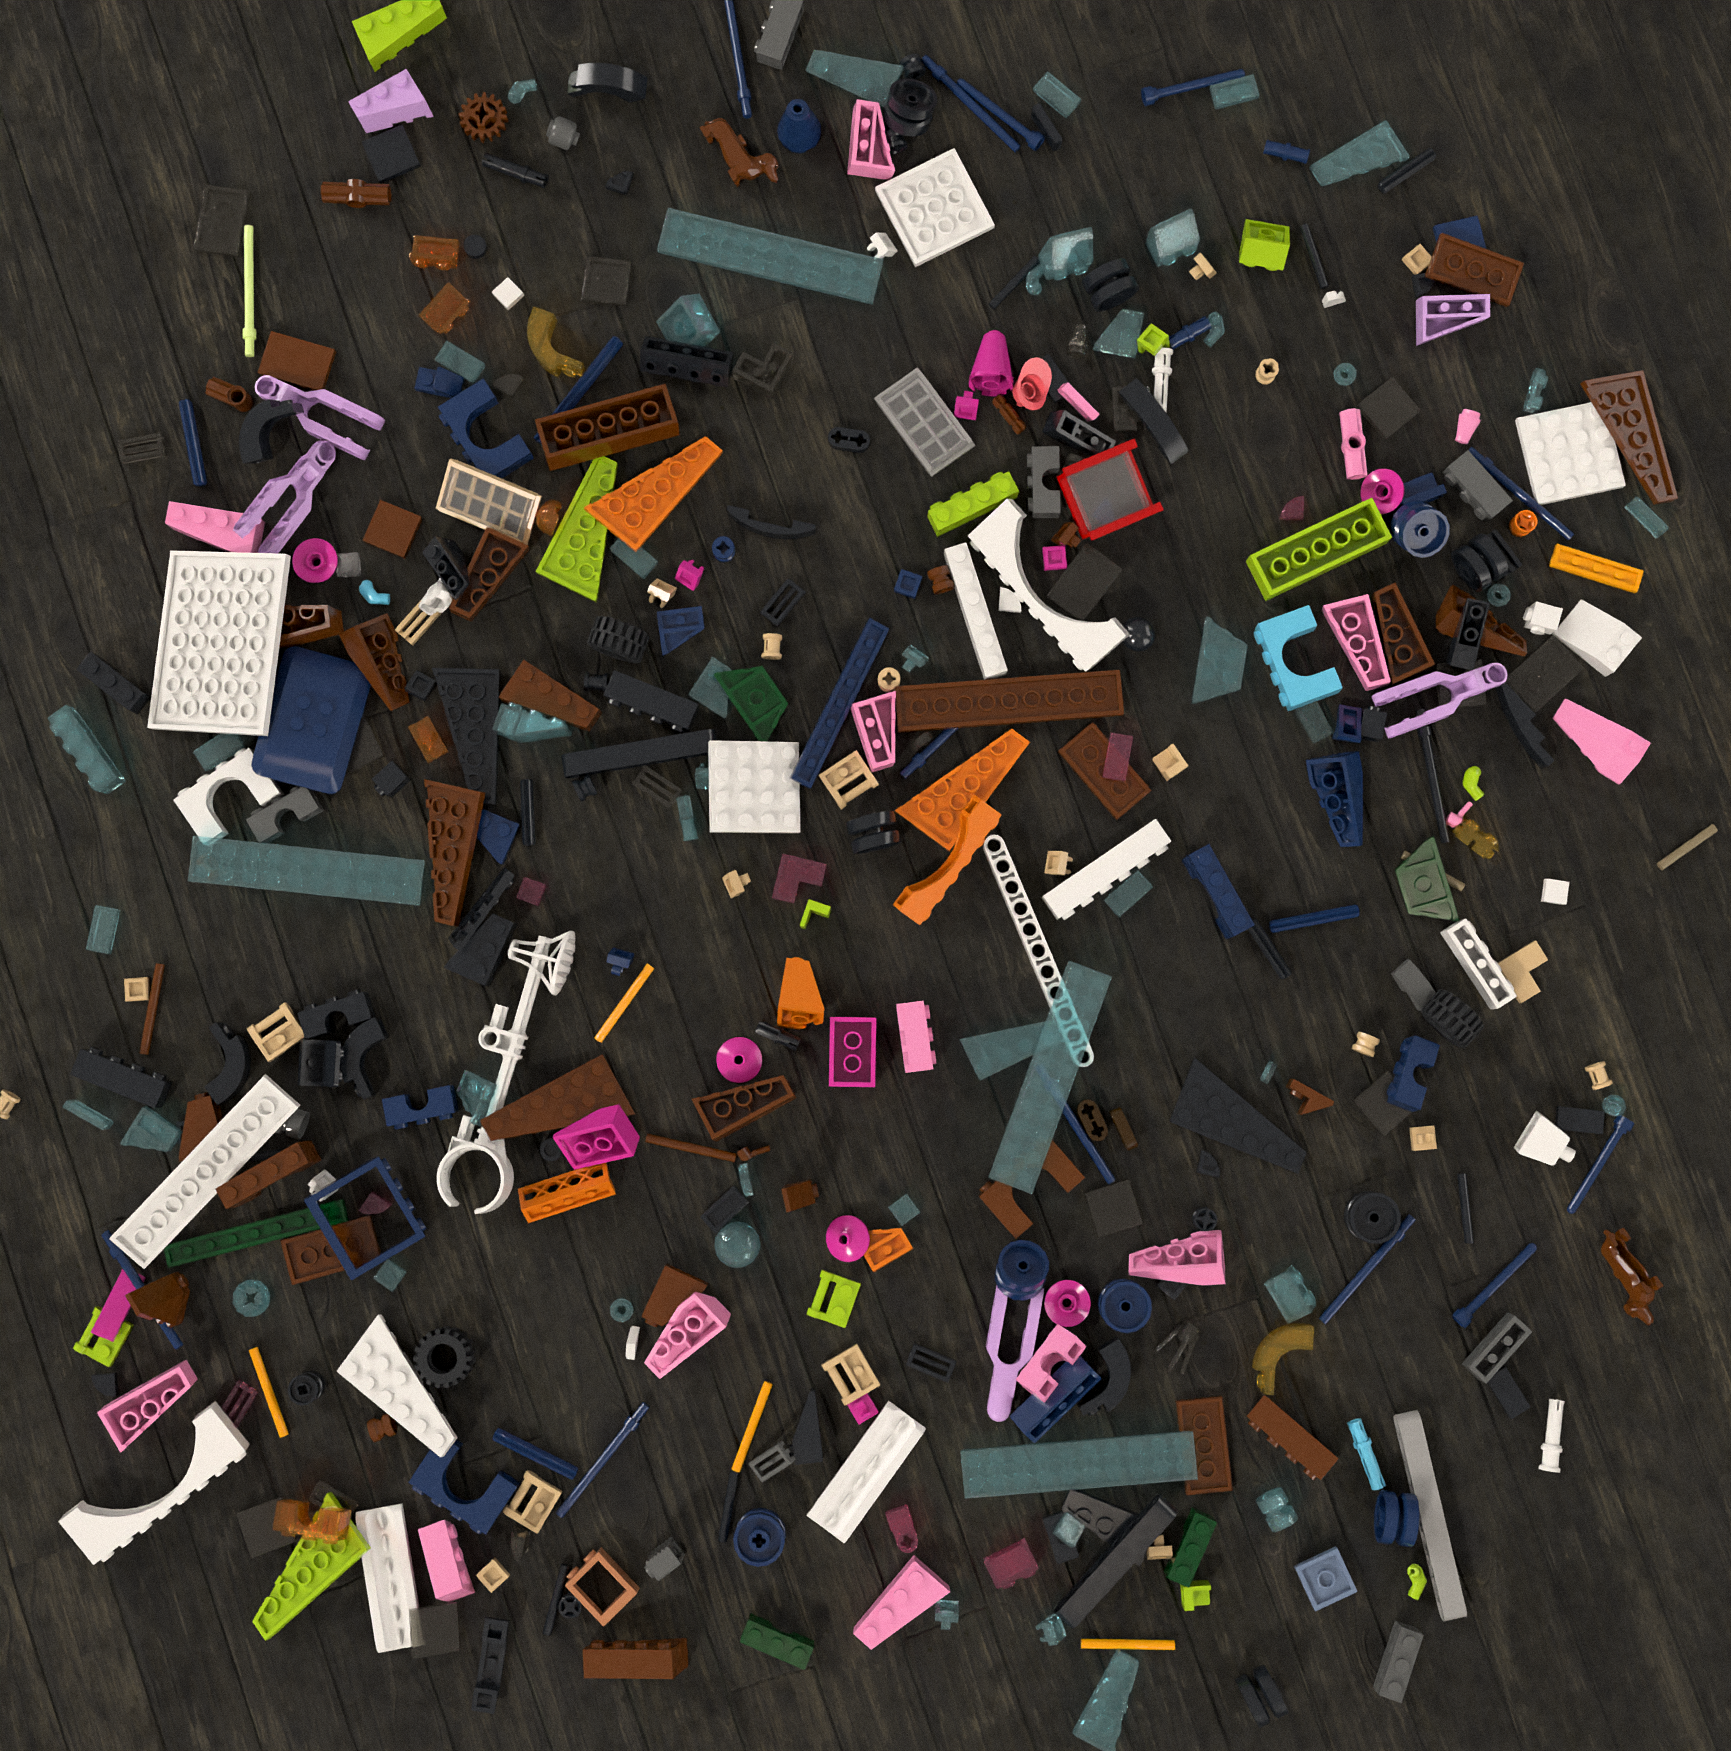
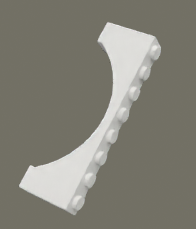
[968,499,1130,672]
[58,1401,249,1565]

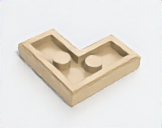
[1498,941,1548,1003]

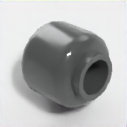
[546,116,580,150]

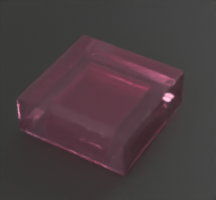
[516,877,546,906]

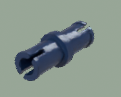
[1263,140,1310,164]
[1169,316,1211,350]

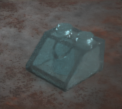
[1146,209,1200,267]
[1038,227,1093,280]
[656,294,720,346]

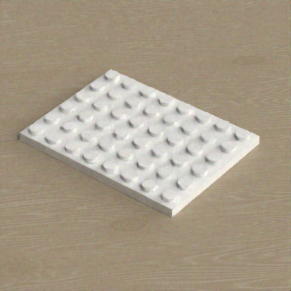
[147,551,291,736]

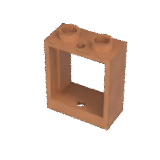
[565,1547,640,1627]

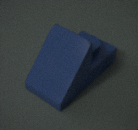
[414,367,464,398]
[1332,704,1362,743]

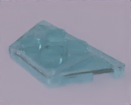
[1191,617,1247,704]

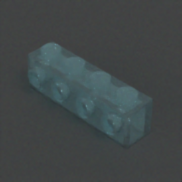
[48,705,126,794]

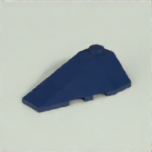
[1306,751,1363,847]

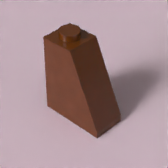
[178,1092,223,1162]
[641,1264,708,1327]

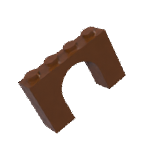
[978,1135,1085,1239]
[215,1140,322,1209]

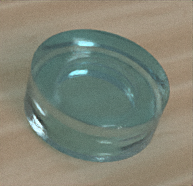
[1260,1060,1277,1084]

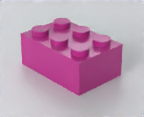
[829,1017,876,1087]

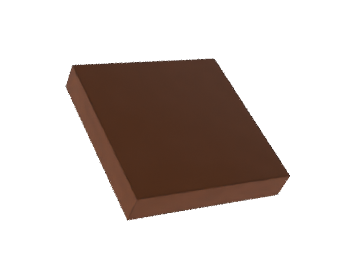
[362,500,423,559]

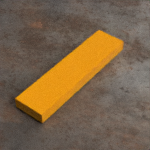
[1549,544,1644,593]

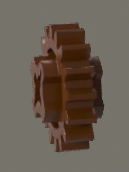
[459,92,508,143]

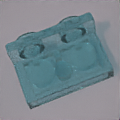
[1264,1266,1316,1324]

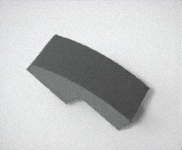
[1391,959,1436,1011]

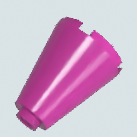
[969,330,1013,396]

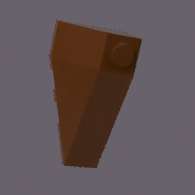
[1436,585,1527,656]
[339,613,410,711]

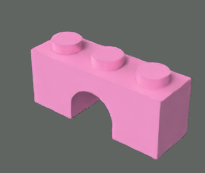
[1016,1324,1086,1403]

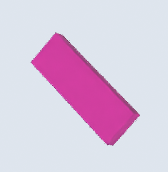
[91,1269,146,1342]

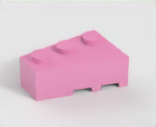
[847,99,895,180]
[896,1001,936,1073]

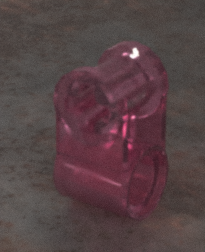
[885,1504,918,1553]

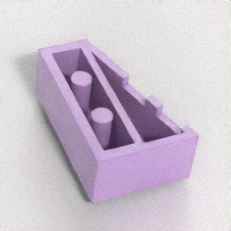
[348,69,433,133]
[1416,294,1490,346]

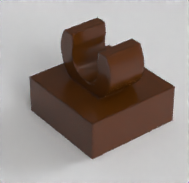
[1051,522,1081,548]

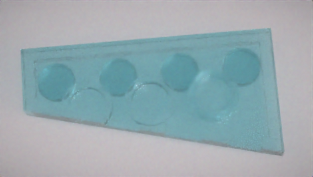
[960,1020,1062,1081]

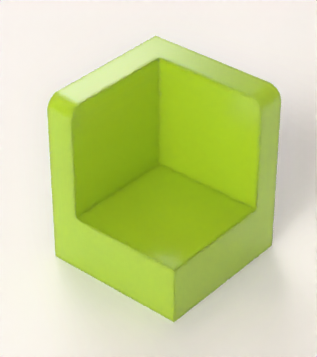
[1137,323,1170,356]
[1180,1580,1211,1611]

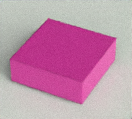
[1042,545,1067,571]

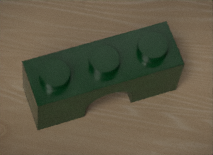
[1164,1507,1217,1588]
[740,1613,814,1670]

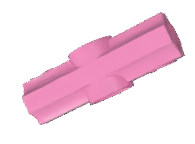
[1339,408,1367,480]

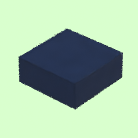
[894,569,922,599]

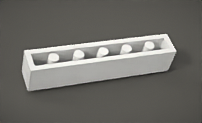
[944,543,1008,680]
[1041,819,1171,920]

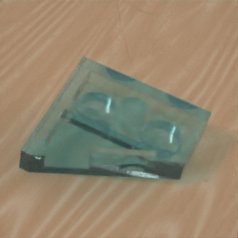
[1093,309,1144,358]
[688,657,731,719]
[120,1106,183,1152]

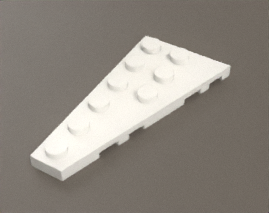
[337,1315,458,1457]

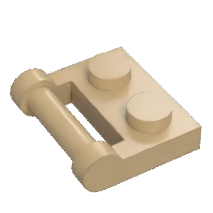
[819,750,879,809]
[247,1002,305,1062]
[821,1344,880,1406]
[503,1470,563,1534]

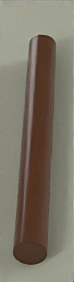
[139,963,165,1055]
[645,1133,737,1162]

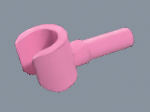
[1446,801,1473,827]

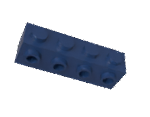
[1009,1356,1102,1444]

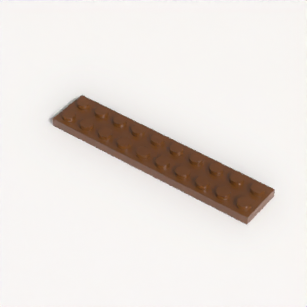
[894,670,1124,733]

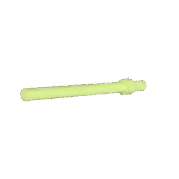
[243,225,256,357]

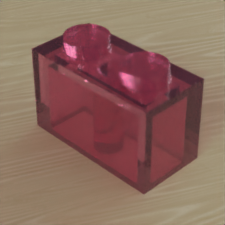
[983,1538,1039,1589]

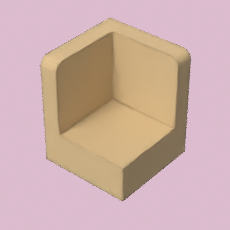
[1152,744,1188,781]

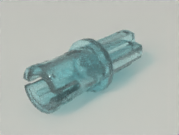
[677,795,698,841]

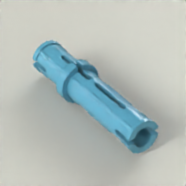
[1347,1418,1386,1490]

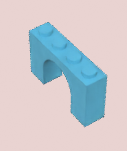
[1254,605,1343,711]

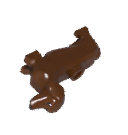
[699,118,779,187]
[1601,1228,1664,1326]

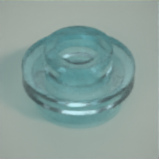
[1333,363,1356,386]
[1487,584,1511,607]
[1602,1095,1626,1116]
[610,1298,633,1322]

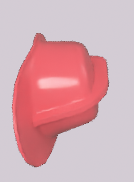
[1012,357,1052,410]

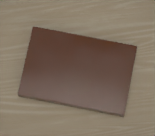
[258,331,336,391]

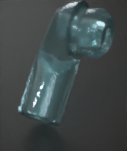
[508,79,537,104]
[1026,262,1048,295]
[1203,312,1225,347]

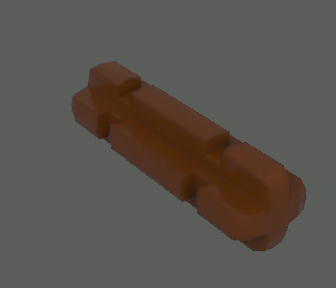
[992,394,1026,434]

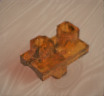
[408,716,448,763]

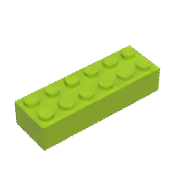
[1246,498,1392,601]

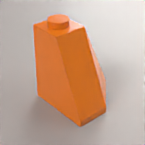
[777,957,825,1030]

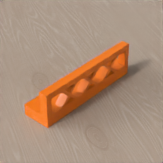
[518,1163,616,1223]

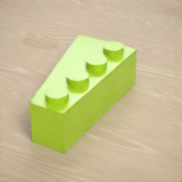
[352,0,447,72]

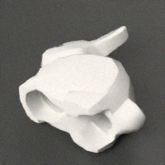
[418,578,454,616]

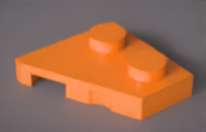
[864,1228,913,1272]

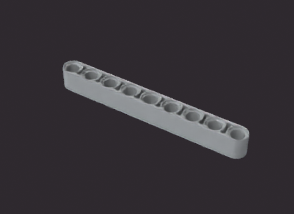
[1394,1410,1467,1622]

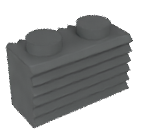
[644,1537,685,1581]

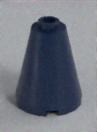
[777,99,821,153]

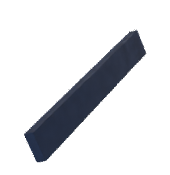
[790,618,889,789]

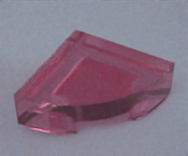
[1280,496,1304,520]
[358,1191,392,1215]

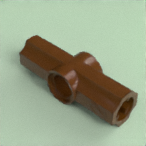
[321,179,392,208]

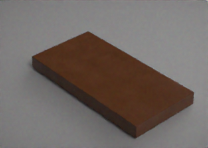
[1425,233,1524,307]
[1058,722,1152,820]
[281,1215,381,1285]
[1175,1396,1233,1495]

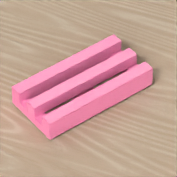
[1058,382,1099,421]

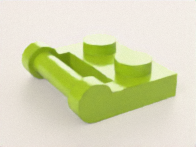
[806,1270,861,1328]
[73,1306,134,1367]

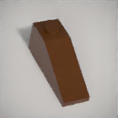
[781,1179,819,1212]

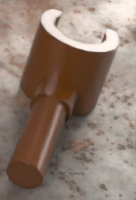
[737,1145,770,1161]

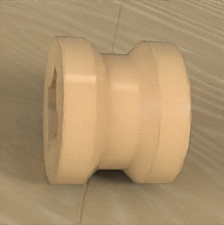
[878,668,900,693]
[1352,1032,1380,1057]

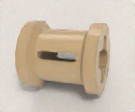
[1255,358,1279,384]
[761,633,782,660]
[1585,1061,1613,1090]
[0,1089,21,1119]

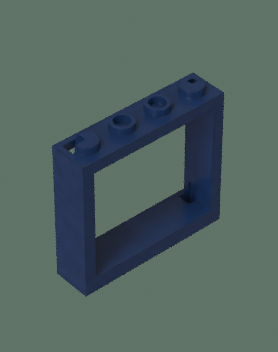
[304,1155,427,1280]

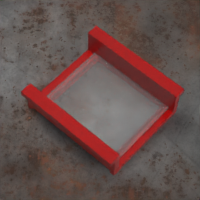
[1057,438,1163,541]

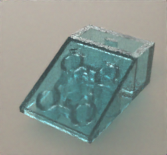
[492,702,572,743]

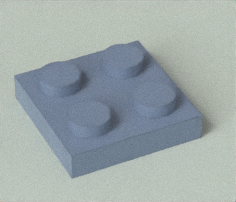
[1294,1546,1357,1611]

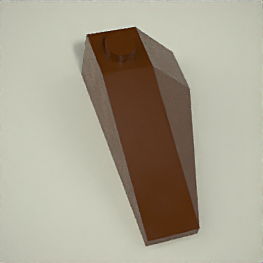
[125,1271,190,1328]

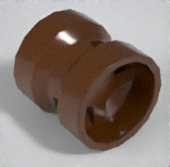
[927,565,955,595]
[367,1413,398,1443]

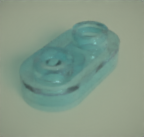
[1523,368,1548,413]

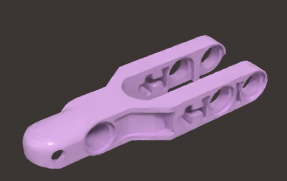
[255,375,385,460]
[233,440,336,554]
[1371,663,1508,739]
[986,1286,1044,1422]

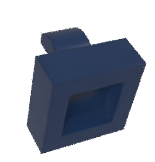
[606,947,635,976]

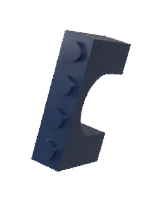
[438,378,534,486]
[1182,844,1254,939]
[408,1439,520,1535]

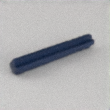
[179,399,207,487]
[1269,905,1359,933]
[492,1428,578,1480]

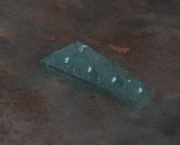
[806,50,904,108]
[1310,120,1410,187]
[1072,1649,1139,1751]

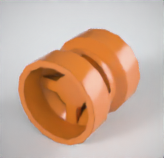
[1509,510,1538,537]

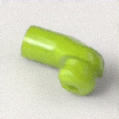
[1463,766,1484,801]
[1407,1564,1427,1600]

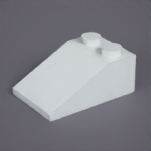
[1552,599,1642,677]

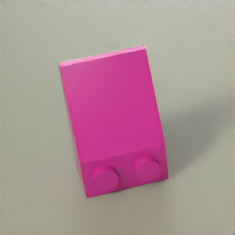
[553,1104,640,1170]

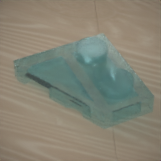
[457,1070,497,1126]

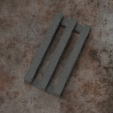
[749,1441,796,1482]

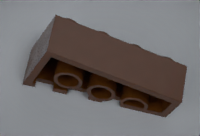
[1247,1395,1339,1480]

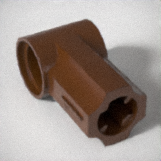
[205,376,254,412]

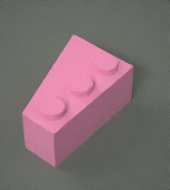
[851,691,896,773]
[418,1520,475,1602]

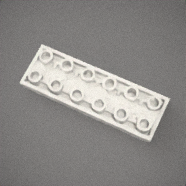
[807,1400,926,1543]
[356,1503,425,1653]

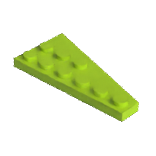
[536,456,618,603]
[252,1492,371,1641]

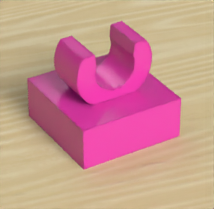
[954,391,979,420]
[675,560,704,591]
[847,1393,879,1424]

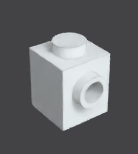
[1523,602,1563,635]

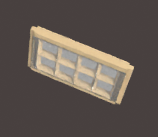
[436,459,542,545]

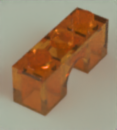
[273,1499,351,1544]

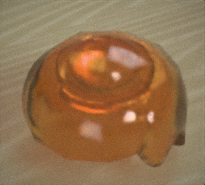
[536,499,562,537]

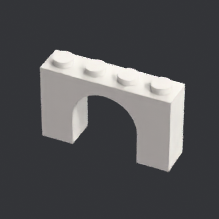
[174,748,285,846]

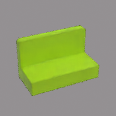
[800,899,831,929]

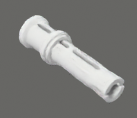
[1152,348,1173,412]
[1539,1399,1564,1473]

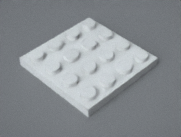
[875,148,995,267]
[1515,403,1626,505]
[708,740,800,833]

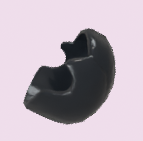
[1122,617,1156,652]

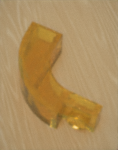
[527,306,585,377]
[1252,1323,1314,1395]

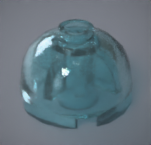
[714,1221,761,1268]

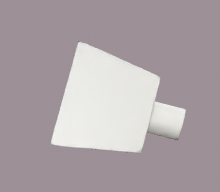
[1514,1111,1576,1165]

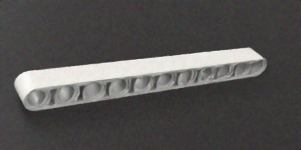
[983,835,1094,1067]

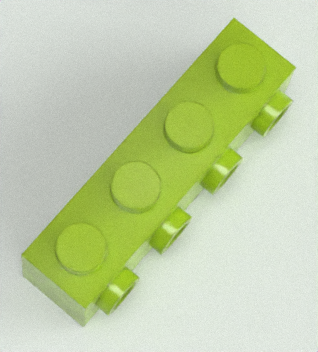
[928,471,1019,537]

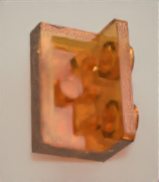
[409,235,460,270]
[418,282,471,334]

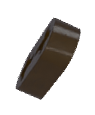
[1077,1099,1108,1141]
[1109,1107,1138,1151]

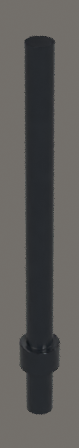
[1416,709,1450,844]

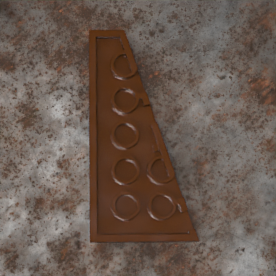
[1580,370,1678,505]
[424,779,485,926]
[479,1054,635,1141]

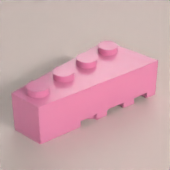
[165,501,265,553]
[1322,594,1391,691]
[97,1360,198,1452]
[853,1555,950,1650]

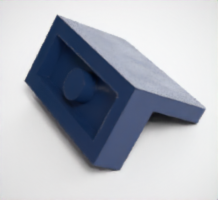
[1397,473,1447,509]

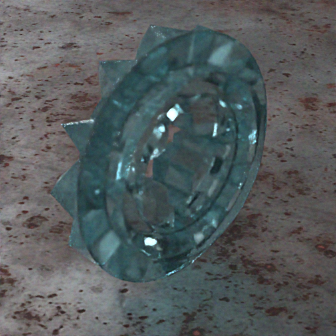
[232,1280,270,1317]

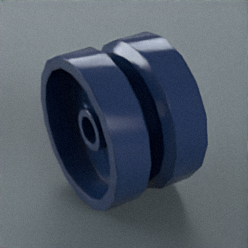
[1390,501,1450,558]
[995,1240,1049,1301]
[1098,1278,1152,1333]
[1374,1490,1419,1547]
[733,1508,786,1567]

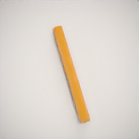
[594,963,654,1043]
[249,1347,289,1438]
[732,1381,773,1472]
[1081,1639,1175,1650]

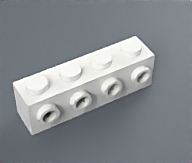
[1440,919,1517,1009]

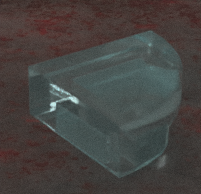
[738,1163,753,1197]

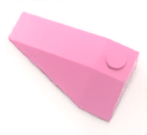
[1553,698,1651,785]
[1129,1230,1225,1285]
[644,1292,731,1379]

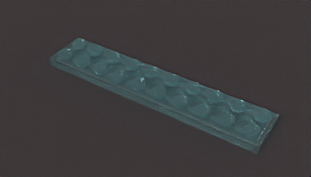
[657,208,884,305]
[188,836,425,906]
[988,961,1112,1194]
[961,1431,1198,1499]

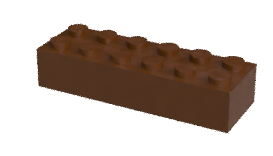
[535,384,680,471]

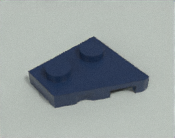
[657,606,705,655]
[477,809,520,865]

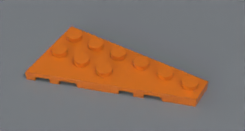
[584,436,723,552]
[894,729,1030,851]

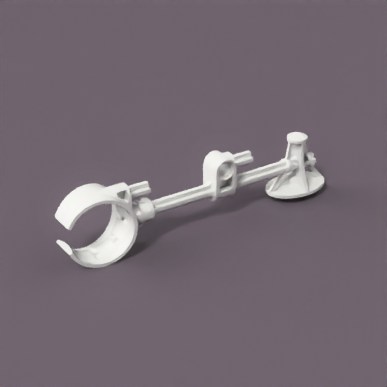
[437,931,575,1214]

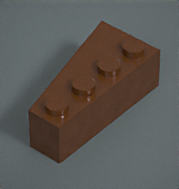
[449,527,529,622]
[1372,583,1435,686]
[279,605,344,650]
[498,660,602,732]
[692,1075,797,1142]
[583,1638,688,1679]

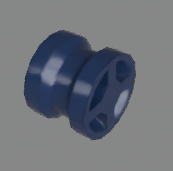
[712,536,735,562]

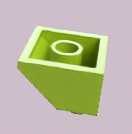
[1239,219,1290,271]

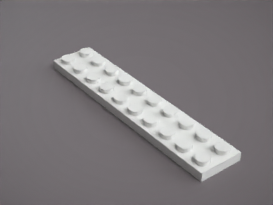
[109,1074,300,1269]

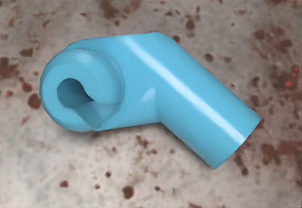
[359,580,390,605]

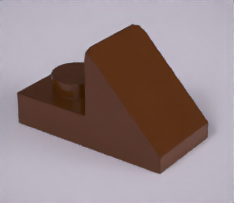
[1286,1079,1334,1115]

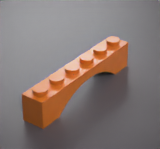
[893,795,1001,925]

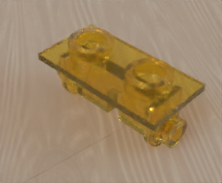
[1453,817,1499,860]

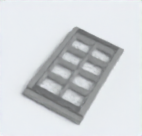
[874,367,975,477]

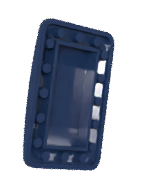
[251,646,371,794]

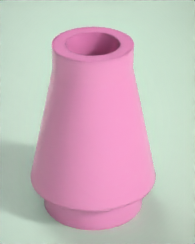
[1455,409,1481,444]

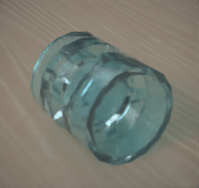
[1256,1487,1298,1532]

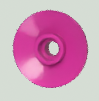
[1361,469,1404,514]
[292,538,338,583]
[716,1037,762,1083]
[826,1215,870,1262]
[1044,1280,1091,1327]

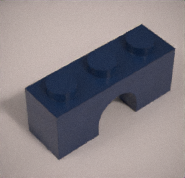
[1387,1035,1440,1112]
[382,1085,459,1130]

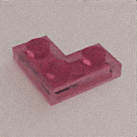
[772,854,827,904]

